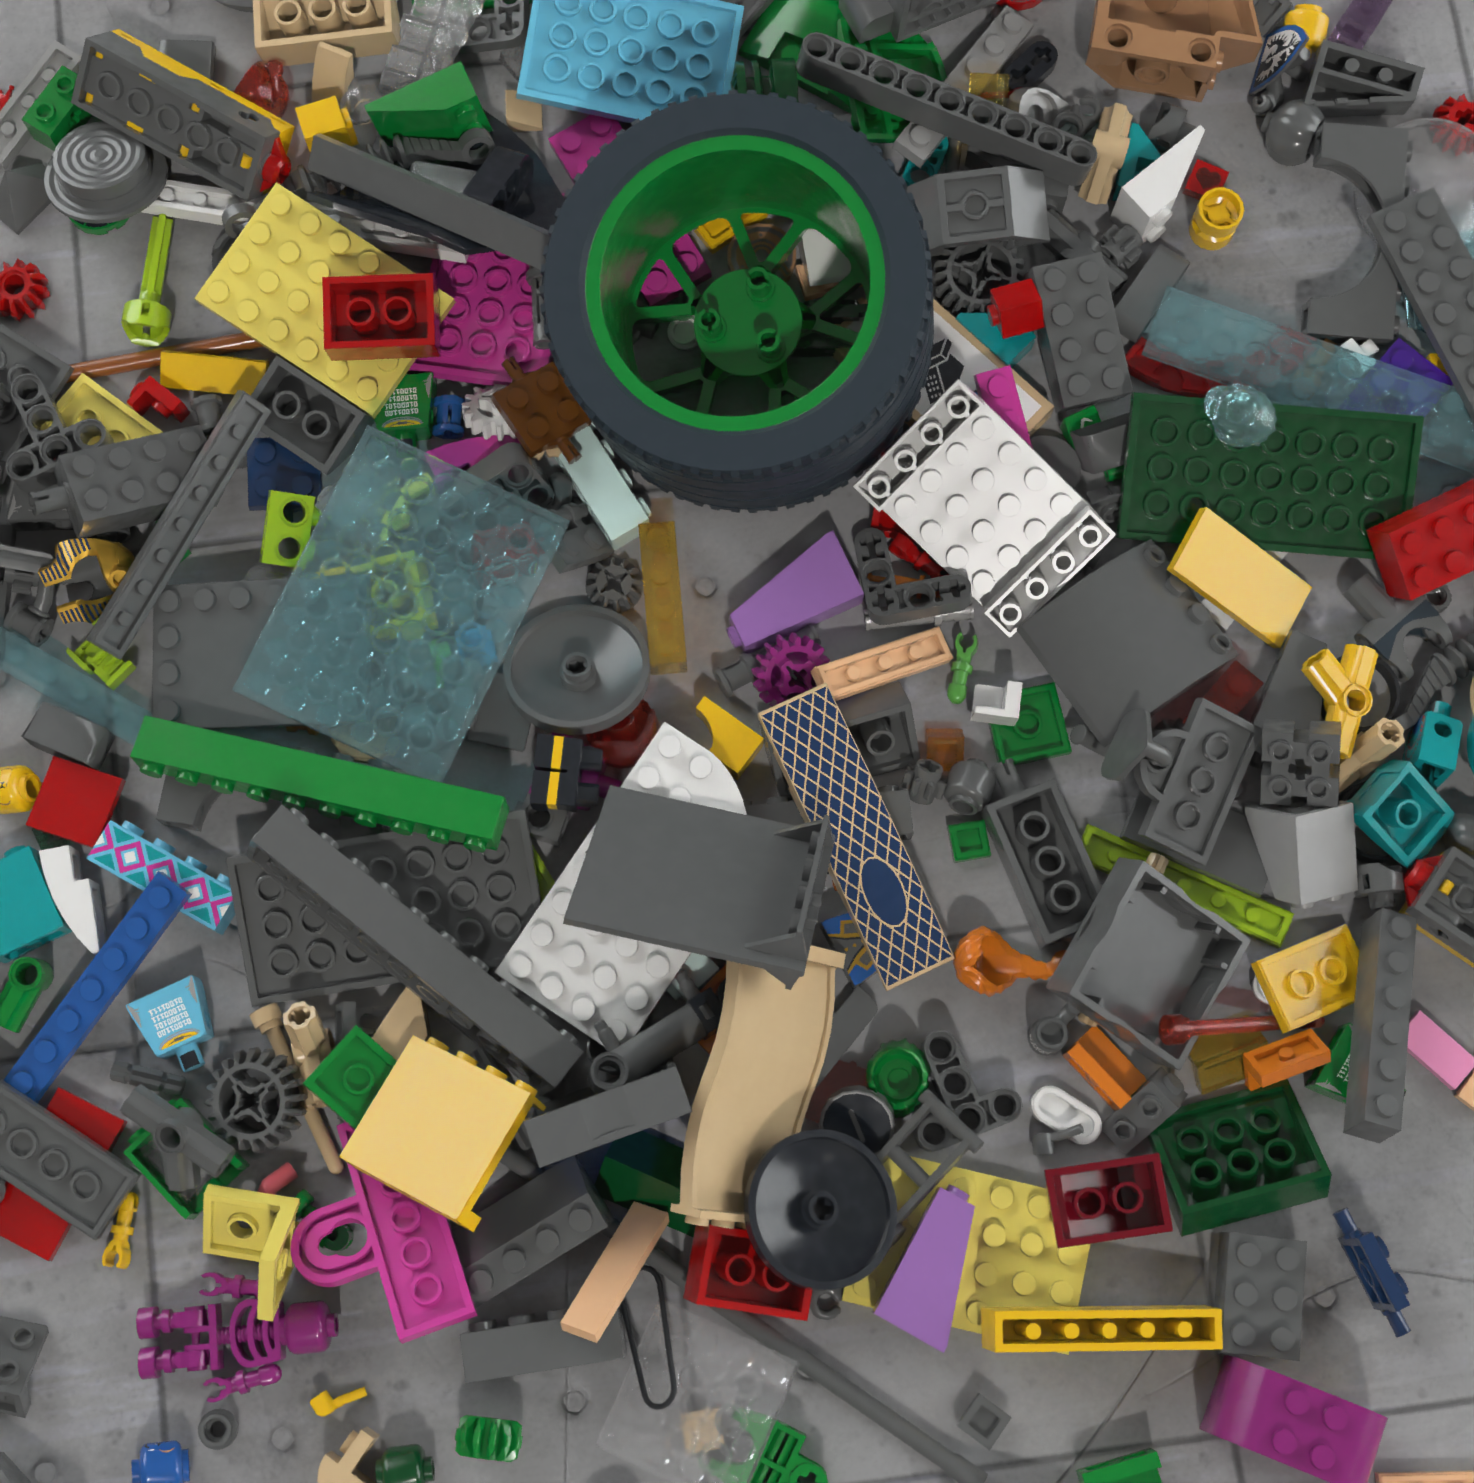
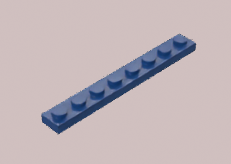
[3,871,192,1103]

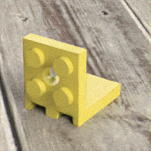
[203,1184,300,1322]

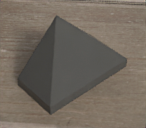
[0,163,51,235]

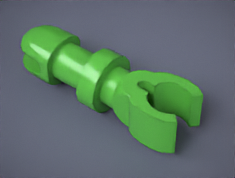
[947,632,979,704]

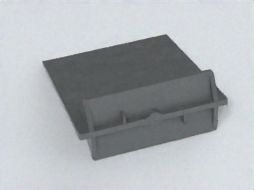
[563,785,835,990]

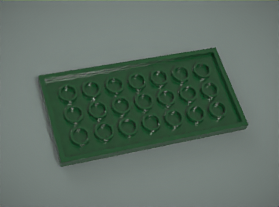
[1116,392,1424,559]

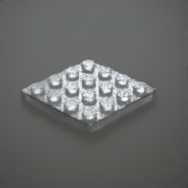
[595,1299,800,1483]

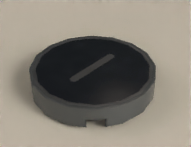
[819,1085,896,1155]

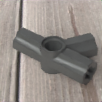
[120,1084,236,1192]

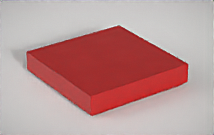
[26,756,126,848]

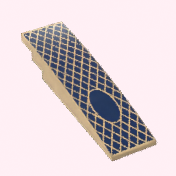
[758,683,955,992]

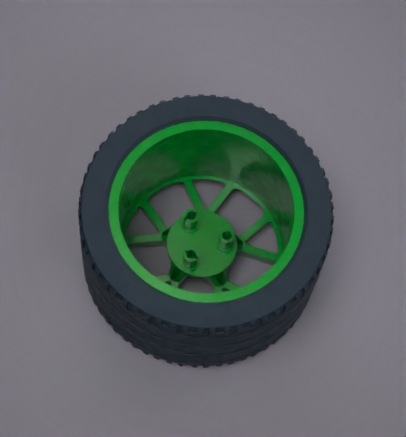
[540,90,934,513]

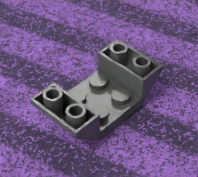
[907,166,1050,257]

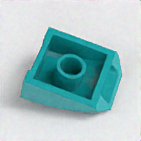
[1347,759,1455,869]

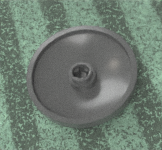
[503,604,651,735]

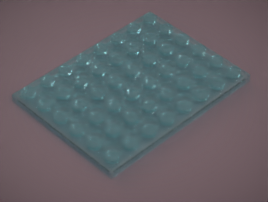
[232,425,570,783]

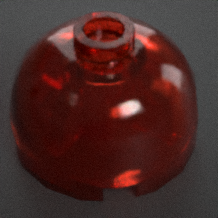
[585,699,660,769]

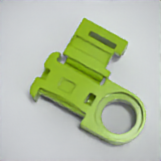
[66,616,137,691]

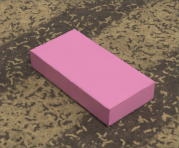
[1407,1010,1474,1090]

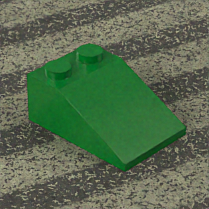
[364,61,493,146]

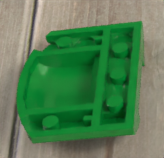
[738,0,852,114]
[837,18,947,143]

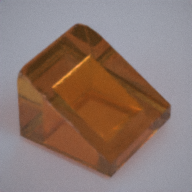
[926,728,965,771]

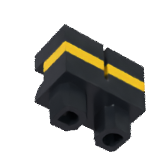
[530,733,604,813]

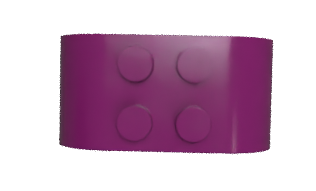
[1200,1355,1388,1483]

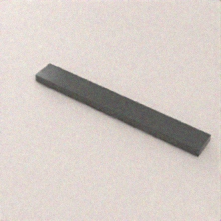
[308,133,550,270]
[86,390,271,660]

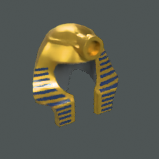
[38,538,135,624]

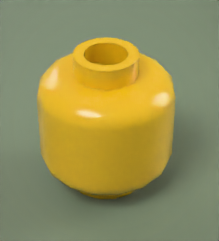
[1283,4,1329,58]

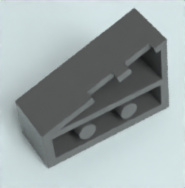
[1301,39,1425,117]

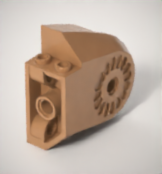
[1085,0,1263,103]

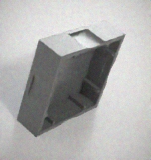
[1046,857,1251,1070]
[523,1058,692,1168]

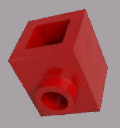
[986,278,1044,339]

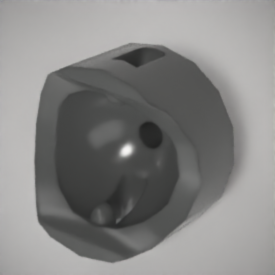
[1148,102,1196,153]
[1354,862,1405,911]

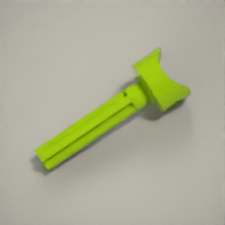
[121,214,174,347]

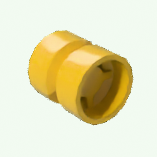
[1189,187,1244,250]

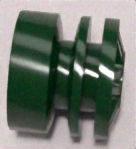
[730,58,799,102]

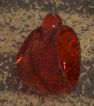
[233,59,290,118]

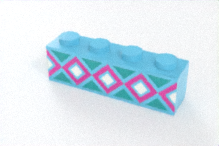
[86,820,235,935]

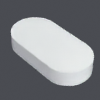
[1030,1086,1102,1145]

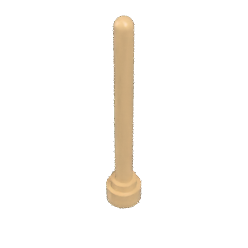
[249,1003,344,1174]

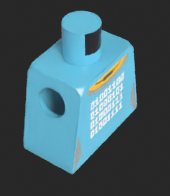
[125,975,214,1073]

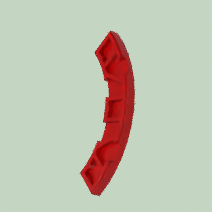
[1125,328,1317,399]

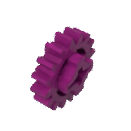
[751,632,831,707]

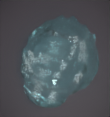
[1204,384,1277,447]

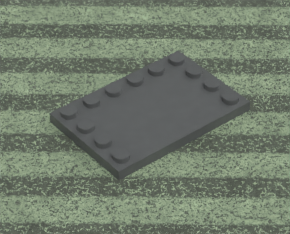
[152,574,371,730]

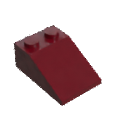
[1044,1153,1173,1248]

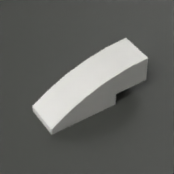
[39,845,107,955]

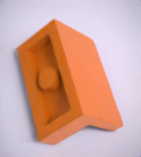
[1062,1026,1146,1111]
[1243,1028,1331,1091]

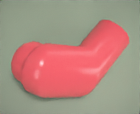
[257,1162,298,1195]

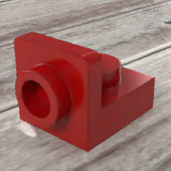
[127,375,191,423]

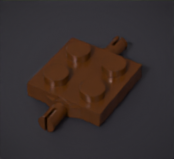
[491,356,592,464]

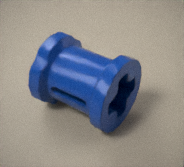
[432,395,465,439]

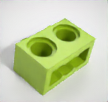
[259,490,320,569]

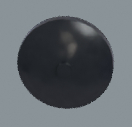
[744,1129,897,1291]

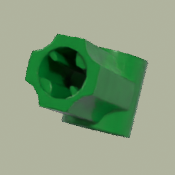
[0,957,54,1033]

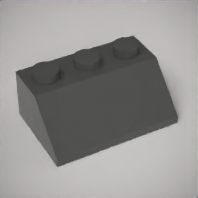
[251,355,375,475]

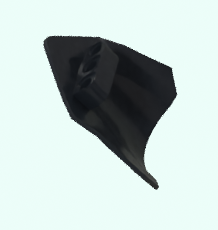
[306,81,565,255]

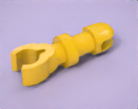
[102,1192,139,1269]

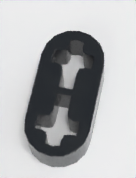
[1001,41,1058,91]

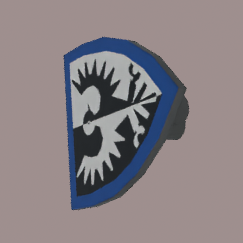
[1249,25,1311,96]

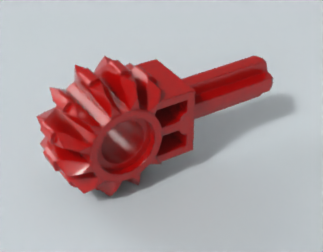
[0,258,51,322]

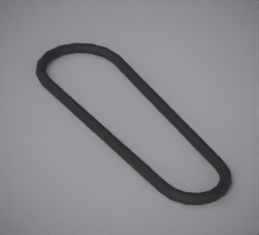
[620,1265,677,1410]

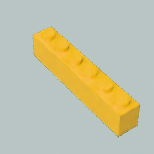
[981,1305,1223,1353]

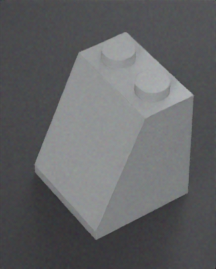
[1245,796,1358,909]

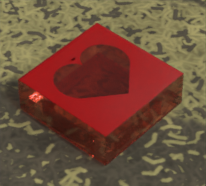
[1183,159,1229,200]

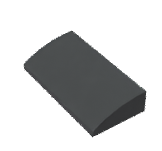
[1119,788,1268,898]

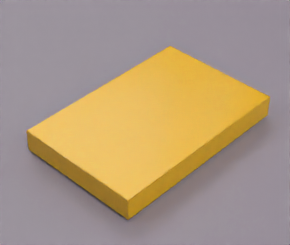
[1250,924,1359,1034]

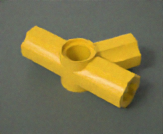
[1301,644,1378,759]

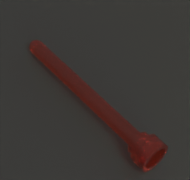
[1159,1014,1325,1045]

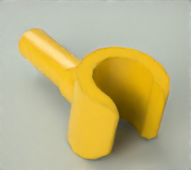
[310,1386,367,1417]

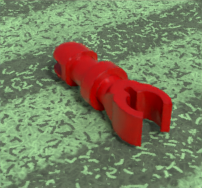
[888,533,950,578]

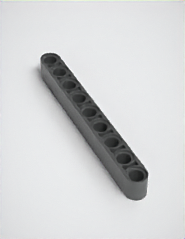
[796,32,1098,186]

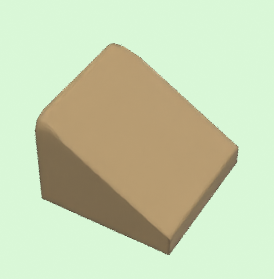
[505,90,543,132]

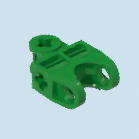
[708,1407,828,1483]

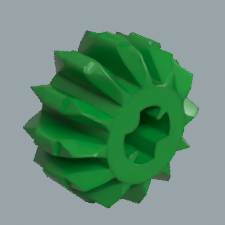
[455,1415,523,1462]

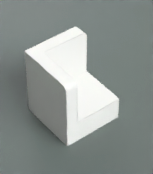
[970,681,1023,726]

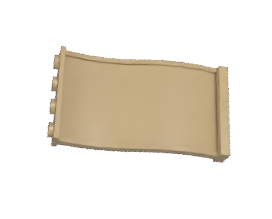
[670,945,846,1229]

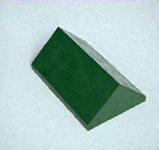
[595,1131,696,1238]

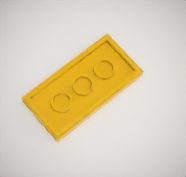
[1166,507,1312,648]

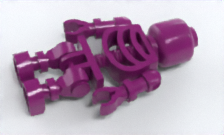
[136,1272,339,1403]

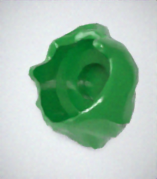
[866,1038,930,1118]

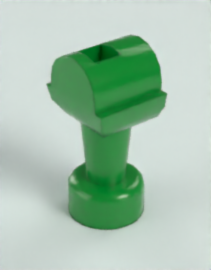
[294,1189,354,1251]

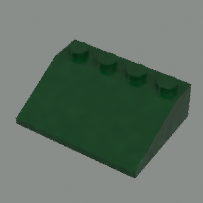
[1148,1079,1332,1237]

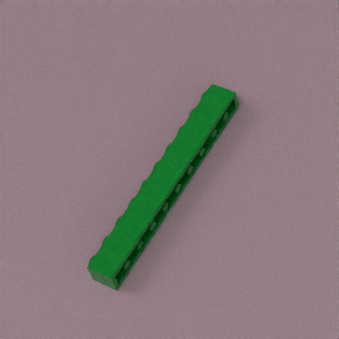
[130,715,509,852]

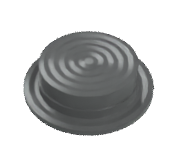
[44,121,168,224]

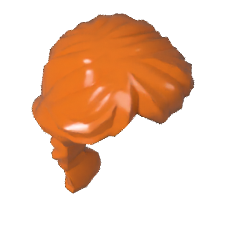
[953,926,1066,997]

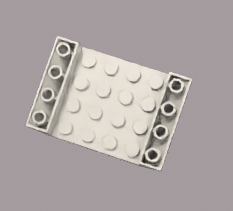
[853,379,1116,638]

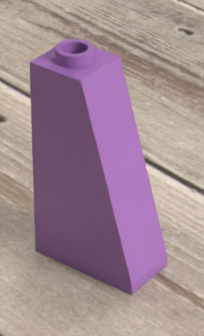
[726,531,864,654]
[872,1184,975,1353]

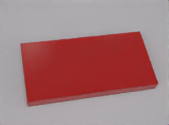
[0,1087,128,1261]

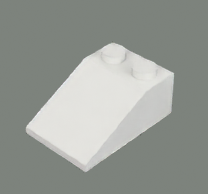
[1110,125,1205,243]

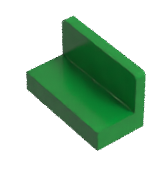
[1076,1448,1162,1483]

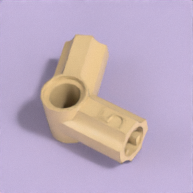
[1078,103,1133,205]
[1336,717,1405,794]
[283,1001,335,1108]

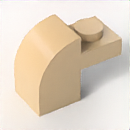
[317,1426,380,1483]

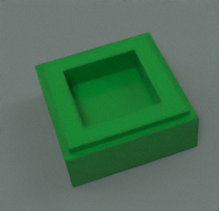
[947,819,991,863]

